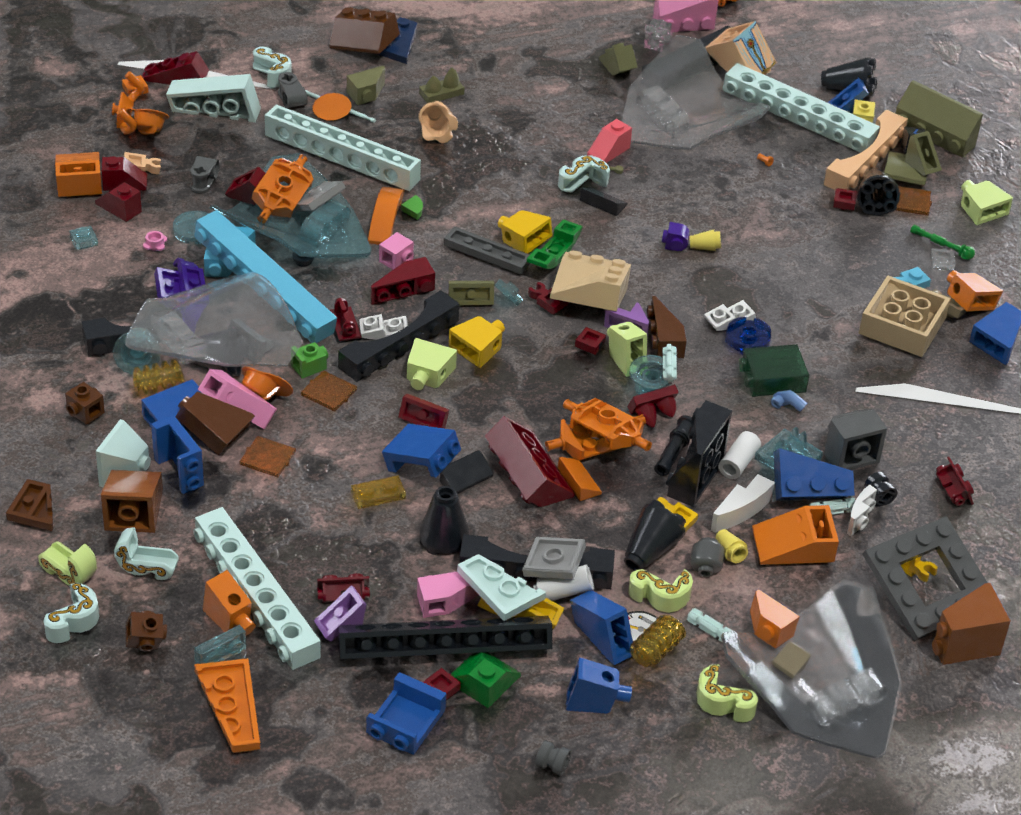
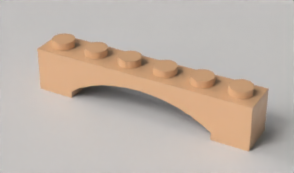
[824,110,908,190]

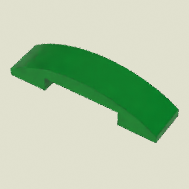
[526,219,583,269]

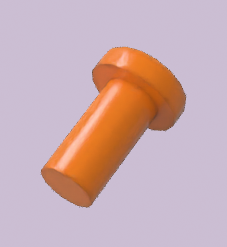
[757,153,774,167]

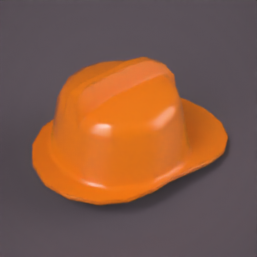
[127,108,169,135]
[241,367,293,401]

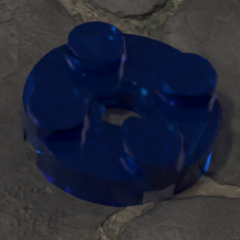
[725,317,772,357]

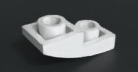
[704,300,756,331]
[359,314,408,340]
[847,485,877,536]

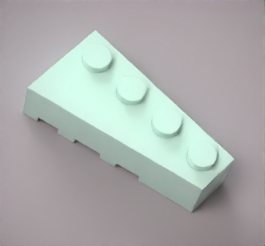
[166,74,261,123]

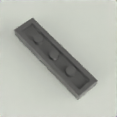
[444,226,531,274]

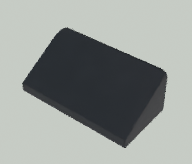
[580,187,627,216]
[439,450,494,494]

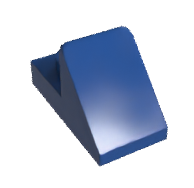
[828,78,869,114]

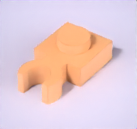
[124,152,161,174]

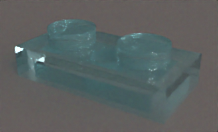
[194,625,246,664]

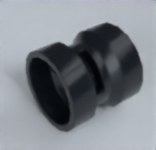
[864,472,898,506]

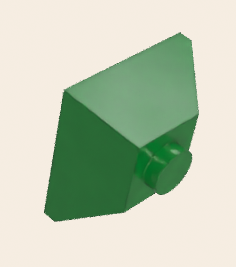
[450,652,521,708]

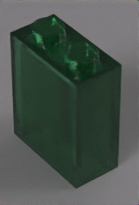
[739,344,810,397]

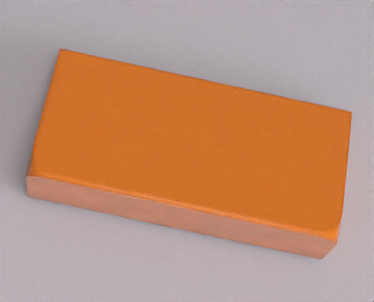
[558,457,602,501]

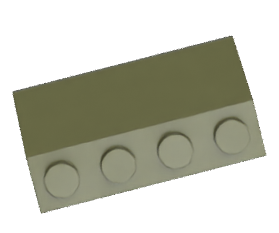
[895,80,983,158]

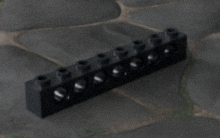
[338,616,553,659]

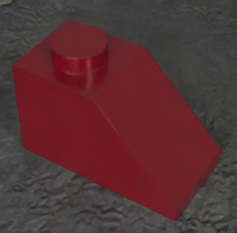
[101,156,147,191]
[225,166,266,205]
[95,182,142,222]

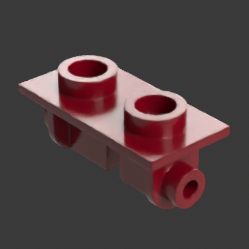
[330,298,361,341]
[936,457,974,506]
[317,573,370,603]

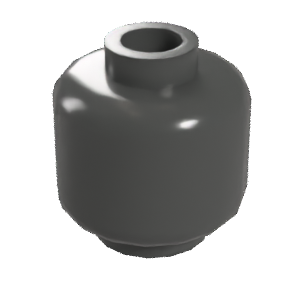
[690,537,725,577]

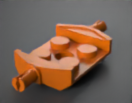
[251,154,314,224]
[563,398,652,451]
[545,414,646,460]

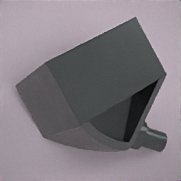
[824,409,887,470]

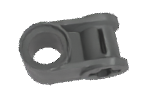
[278,72,308,109]
[190,156,220,194]

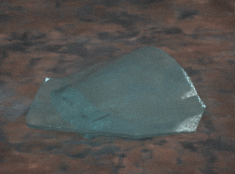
[209,153,372,258]

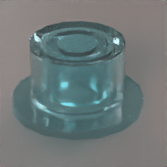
[113,329,160,375]
[629,355,674,395]

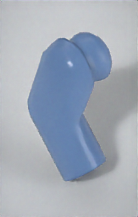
[771,390,808,412]

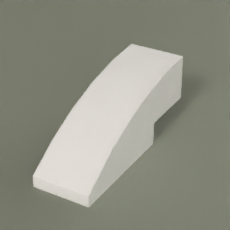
[711,474,775,532]

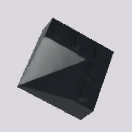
[666,400,732,507]

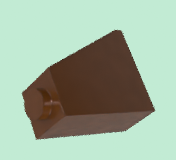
[175,391,255,456]

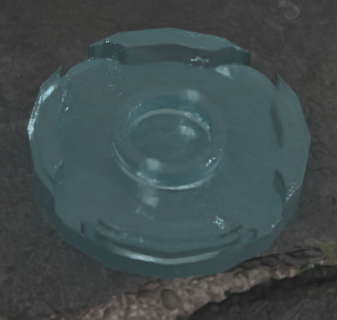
[173,211,209,244]

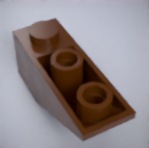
[647,296,687,358]

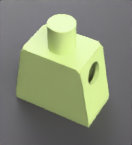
[961,180,1013,225]
[607,322,647,377]
[407,338,457,390]

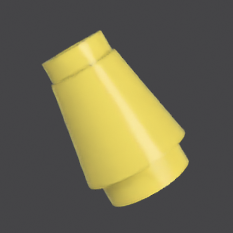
[689,230,721,251]
[715,529,748,563]

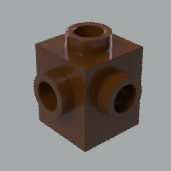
[65,382,105,425]
[126,611,167,651]

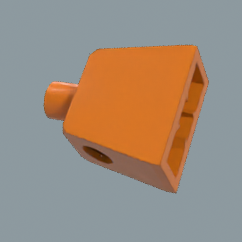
[947,270,1003,311]
[203,570,256,636]

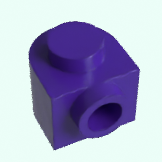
[662,222,690,251]

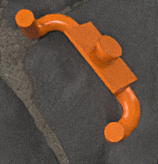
[112,71,145,135]

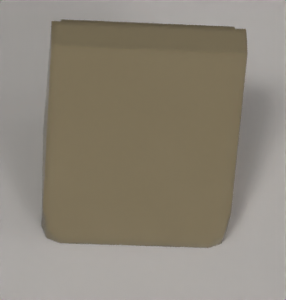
[771,641,811,678]

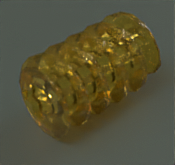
[132,359,185,397]
[630,615,686,667]

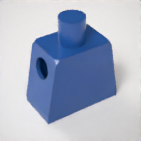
[566,658,632,714]

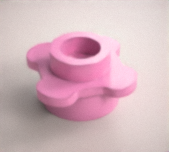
[143,231,167,251]

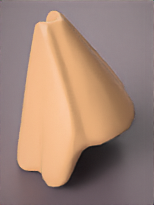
[419,101,458,143]

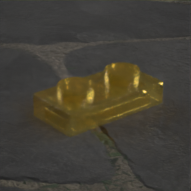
[351,475,406,509]

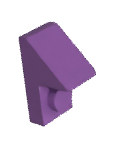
[604,302,649,337]
[314,585,366,641]

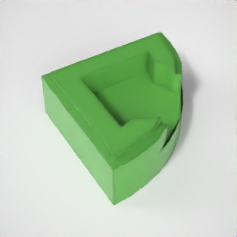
[401,195,423,220]

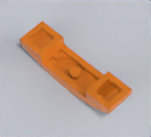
[368,187,404,245]

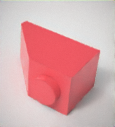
[587,119,632,163]

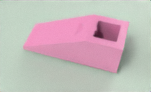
[198,369,277,429]
[417,572,479,618]

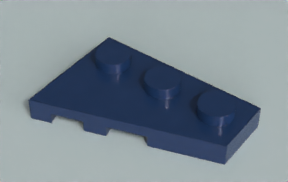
[374,17,417,64]

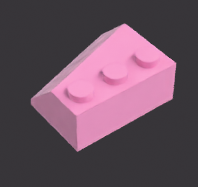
[653,0,718,33]

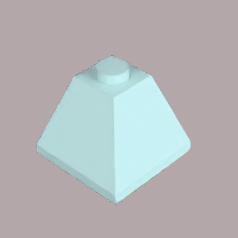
[96,419,151,487]

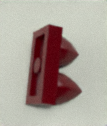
[627,385,679,428]
[398,394,449,429]

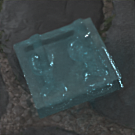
[755,427,823,471]

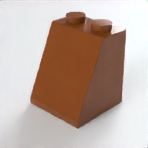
[101,470,163,533]
[932,583,1011,665]

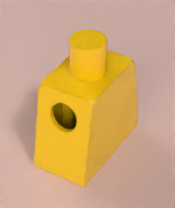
[498,210,553,254]
[448,316,505,368]

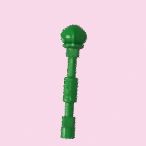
[910,224,975,260]

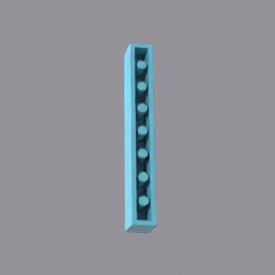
[194,210,337,343]

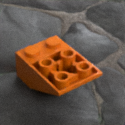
[55,152,102,197]
[752,505,839,565]

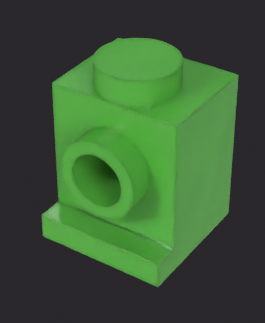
[290,342,328,379]

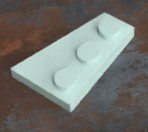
[457,554,546,621]

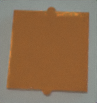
[895,186,932,216]
[301,370,357,412]
[239,436,296,478]

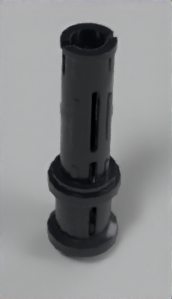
[654,415,694,476]

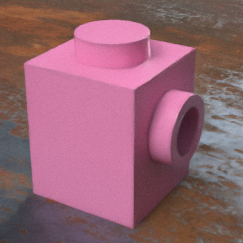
[379,232,414,270]

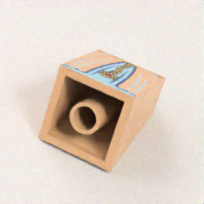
[705,21,777,75]

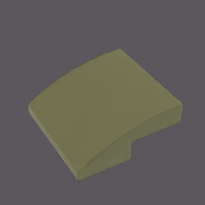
[884,151,927,185]

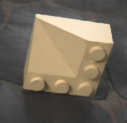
[550,251,631,311]
[859,275,951,357]

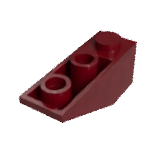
[142,51,209,85]
[371,257,435,305]

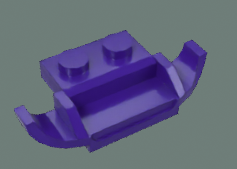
[154,258,208,324]

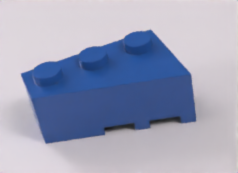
[773,448,855,501]

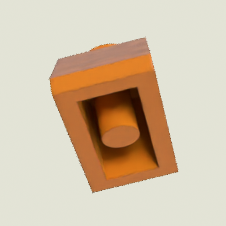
[750,589,800,649]

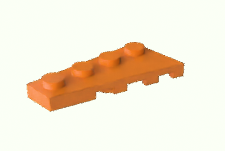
[194,658,260,753]

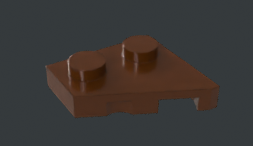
[6,479,53,531]

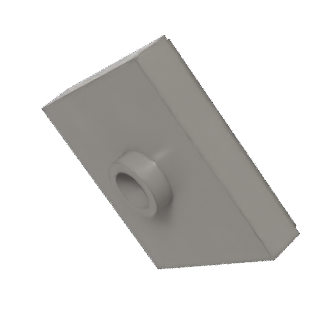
[294,181,346,212]
[522,537,586,580]

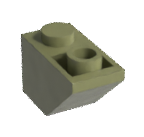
[599,43,638,76]

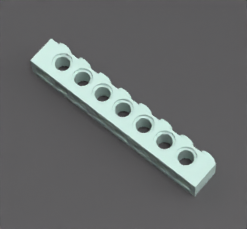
[722,63,880,153]
[265,105,421,191]
[193,507,321,670]

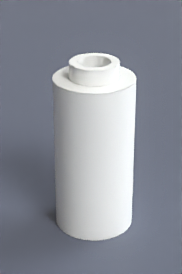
[719,431,761,479]
[533,565,594,601]

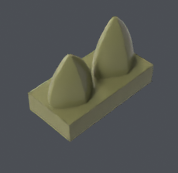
[419,67,465,103]
[448,281,494,305]

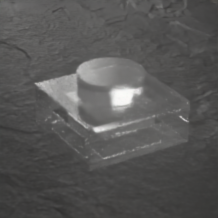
[930,248,955,271]

